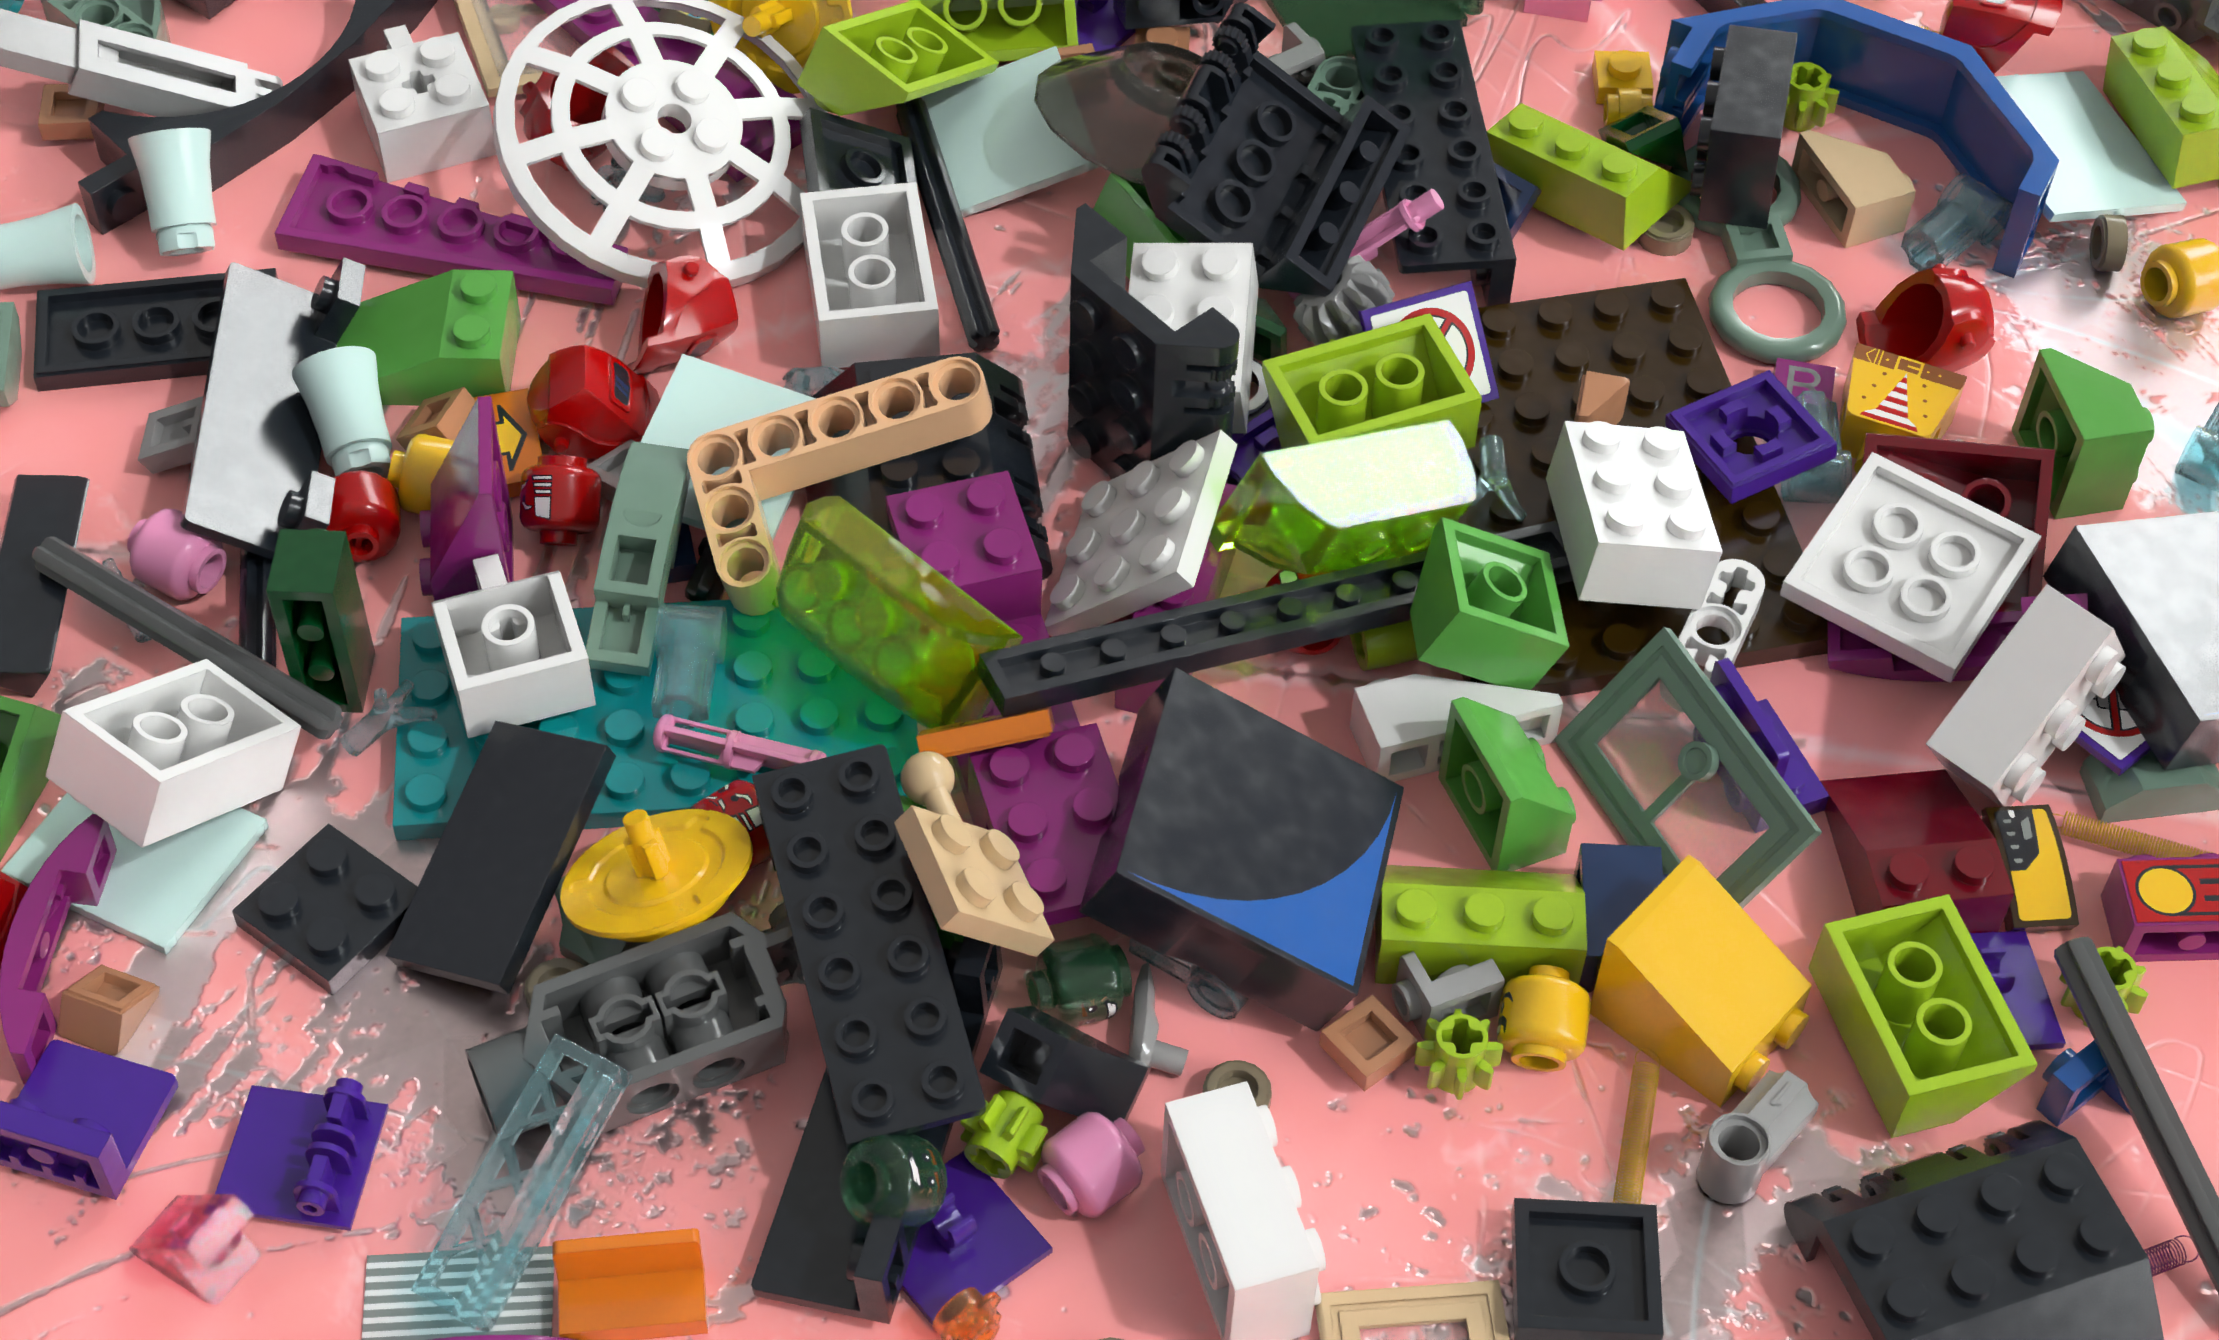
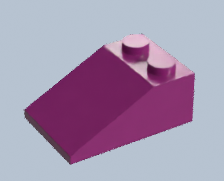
[419,396,514,601]

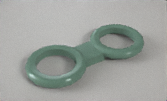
[1669,144,1847,364]

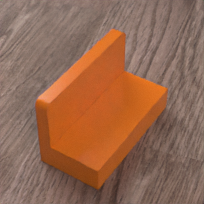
[552,1228,708,1340]

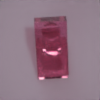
[128,1194,260,1305]

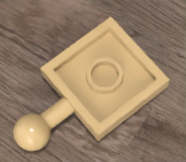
[894,751,1055,957]

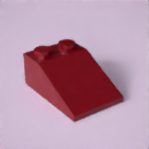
[1820,769,2014,933]

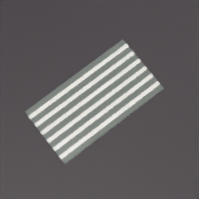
[362,1246,554,1340]

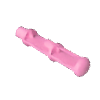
[1288,189,1444,301]
[653,714,827,774]

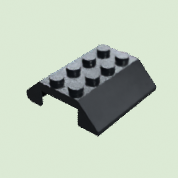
[1141,2,1412,297]
[1067,203,1240,483]
[805,352,1053,594]
[1784,1120,2164,1340]

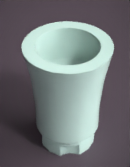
[128,128,217,256]
[0,203,96,290]
[292,346,392,478]

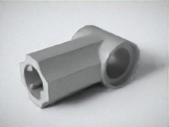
[1697,1070,1819,1204]

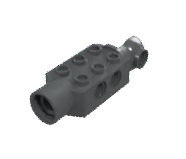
[465,902,805,1142]

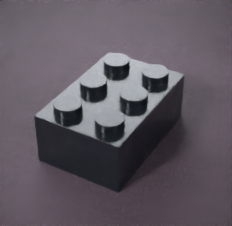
[1690,25,1798,229]

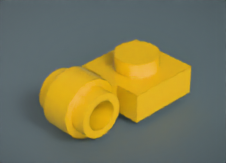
[1592,50,1654,127]

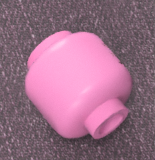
[127,509,227,600]
[1037,1112,1145,1218]

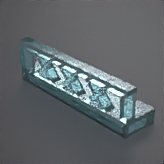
[411,1033,633,1333]

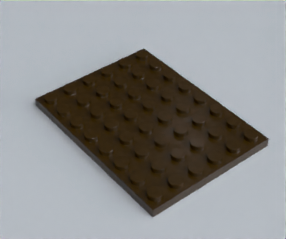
[1392,278,1828,697]

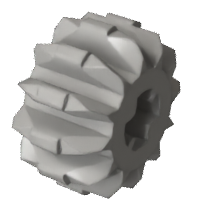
[1293,255,1395,346]

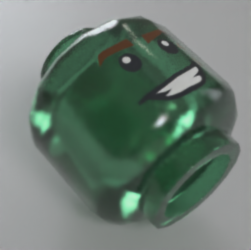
[1026,933,1132,1028]
[840,1134,947,1228]

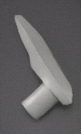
[1128,963,1189,1076]

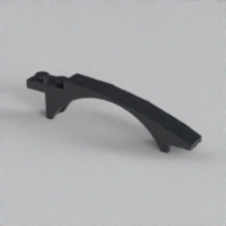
[78,0,438,235]

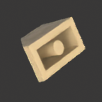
[1791,130,1916,249]

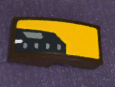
[1981,804,2079,932]

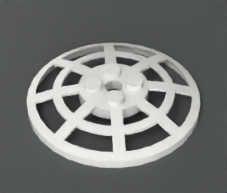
[493,0,828,288]

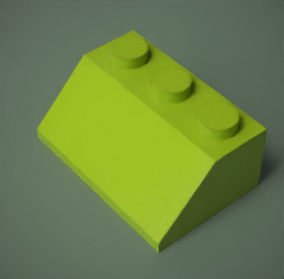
[797,0,999,116]
[909,0,1078,62]
[2102,26,2219,189]
[1487,103,1692,251]
[1262,313,1482,496]
[1375,865,1587,988]
[1808,894,2038,1138]

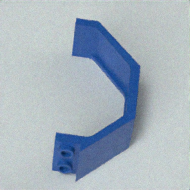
[1654,0,2060,278]

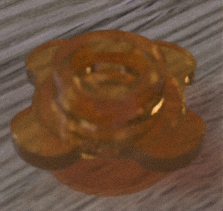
[933,1287,1002,1340]

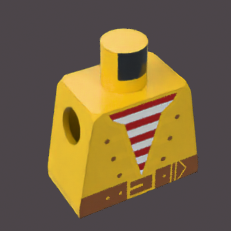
[1836,343,1967,474]

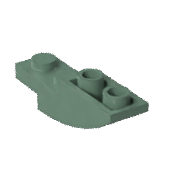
[586,441,691,677]

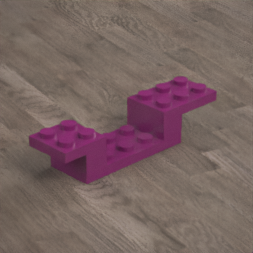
[886,471,1119,926]

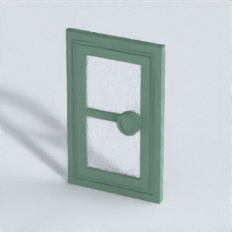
[1554,627,1822,909]

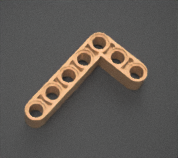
[687,356,993,616]

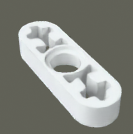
[1661,559,1765,713]

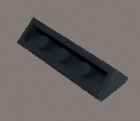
[0,474,90,697]

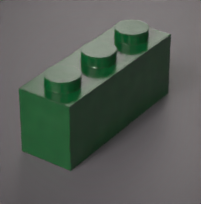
[266,528,375,713]

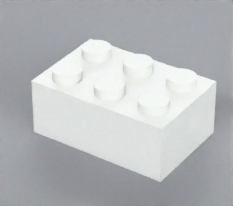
[800,182,940,370]
[1128,243,1259,433]
[1546,421,1722,610]
[1926,584,2126,807]
[45,659,301,848]
[1160,1081,1326,1340]

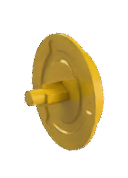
[708,0,853,94]
[560,809,753,942]

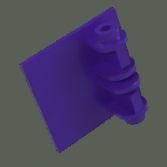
[210,1078,389,1231]

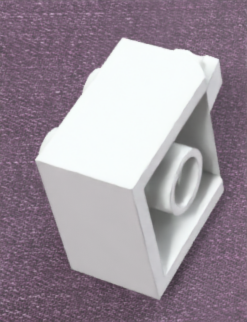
[348,25,497,183]
[431,554,596,738]

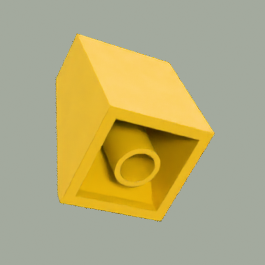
[1590,854,1812,1108]

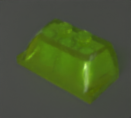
[1209,419,1476,575]
[772,496,1023,729]

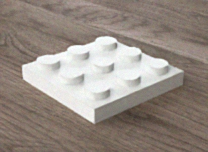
[1045,429,1237,637]
[1780,452,2041,683]

